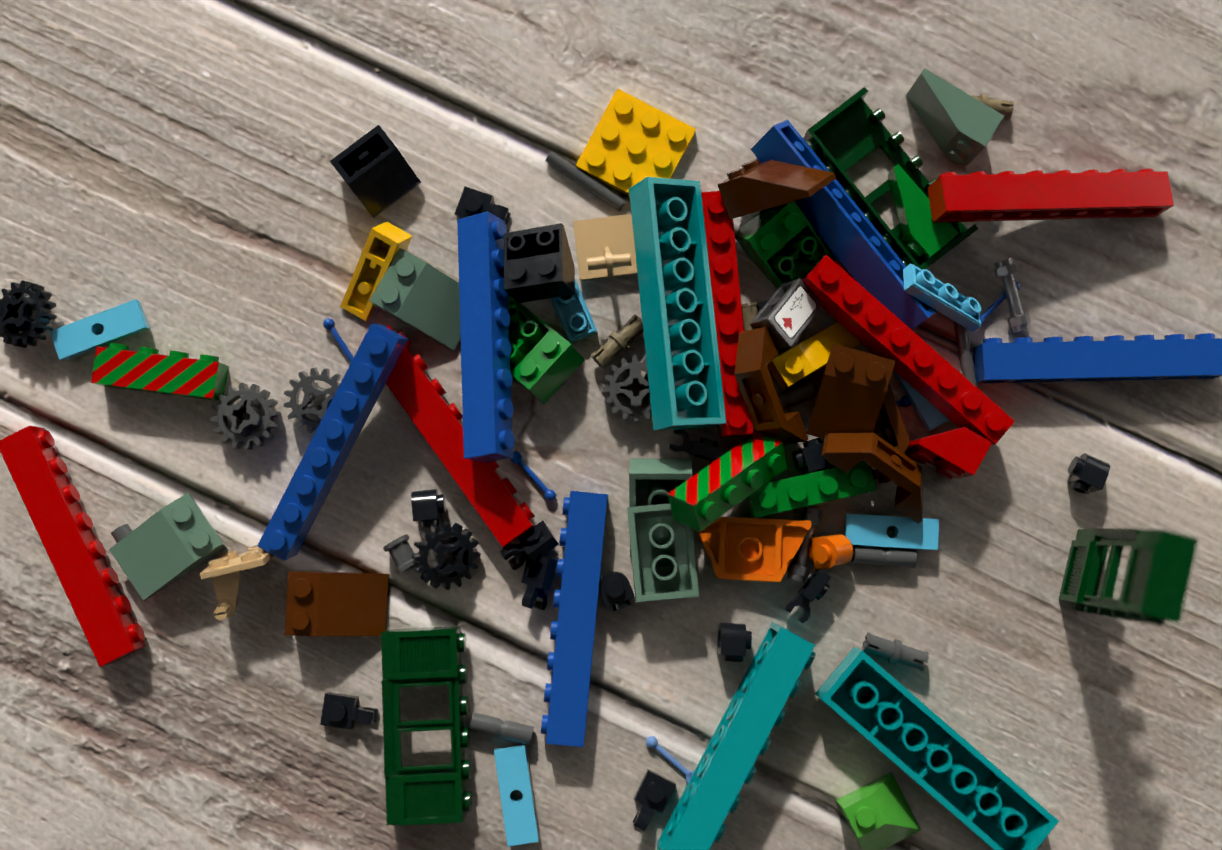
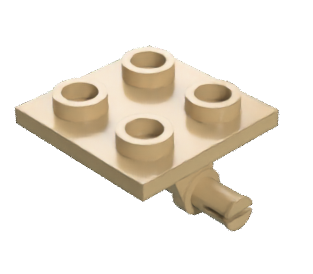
[573,214,637,281]
[199,545,274,620]

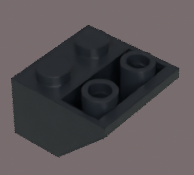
[330,125,421,218]
[504,223,575,303]

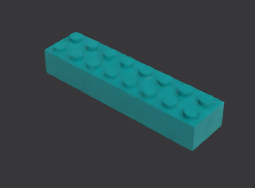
[629,177,726,431]
[657,622,816,850]
[815,647,1059,850]

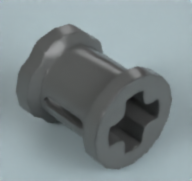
[383,534,419,575]

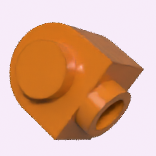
[808,534,853,569]

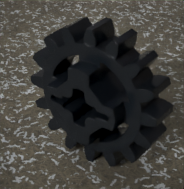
[0,280,57,348]
[411,521,481,590]

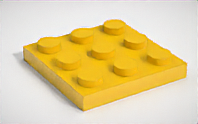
[575,88,696,197]

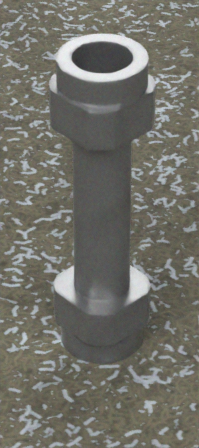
[994,258,1031,333]
[786,507,823,583]

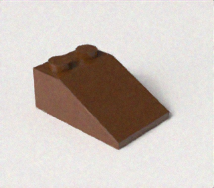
[718,159,836,220]
[806,343,896,439]
[284,570,390,636]

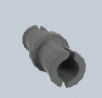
[862,633,929,671]

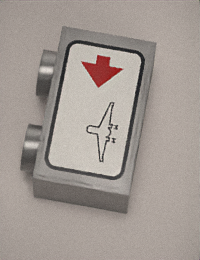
[749,278,823,350]

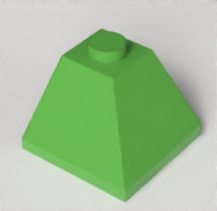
[836,772,921,850]

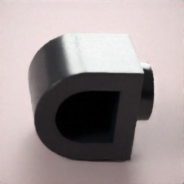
[792,438,833,475]
[1067,453,1110,494]
[411,489,446,528]
[599,571,635,611]
[717,622,752,662]

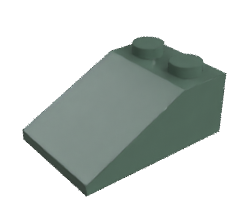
[906,68,1004,166]
[369,248,461,351]
[629,458,692,557]
[109,493,227,601]
[627,503,699,602]

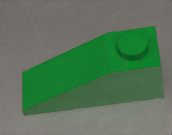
[888,164,959,263]

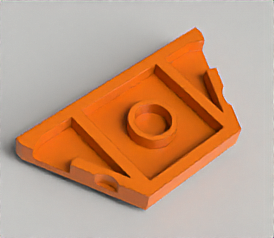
[697,517,812,582]

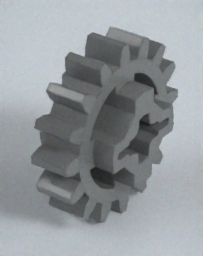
[602,355,651,423]
[283,368,341,434]
[210,383,281,450]

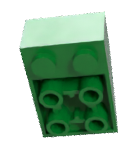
[735,201,837,289]
[508,299,585,405]

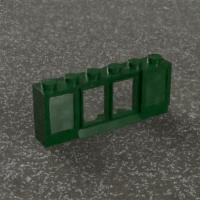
[803,87,979,269]
[1058,528,1198,627]
[381,626,472,826]

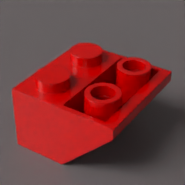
[906,427,992,480]

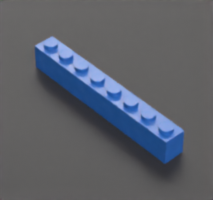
[751,120,937,330]
[457,211,515,463]
[257,323,408,561]
[973,333,1222,384]
[541,491,608,747]

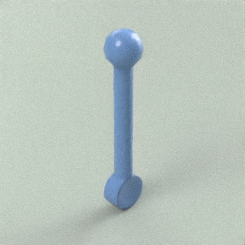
[646,736,694,783]

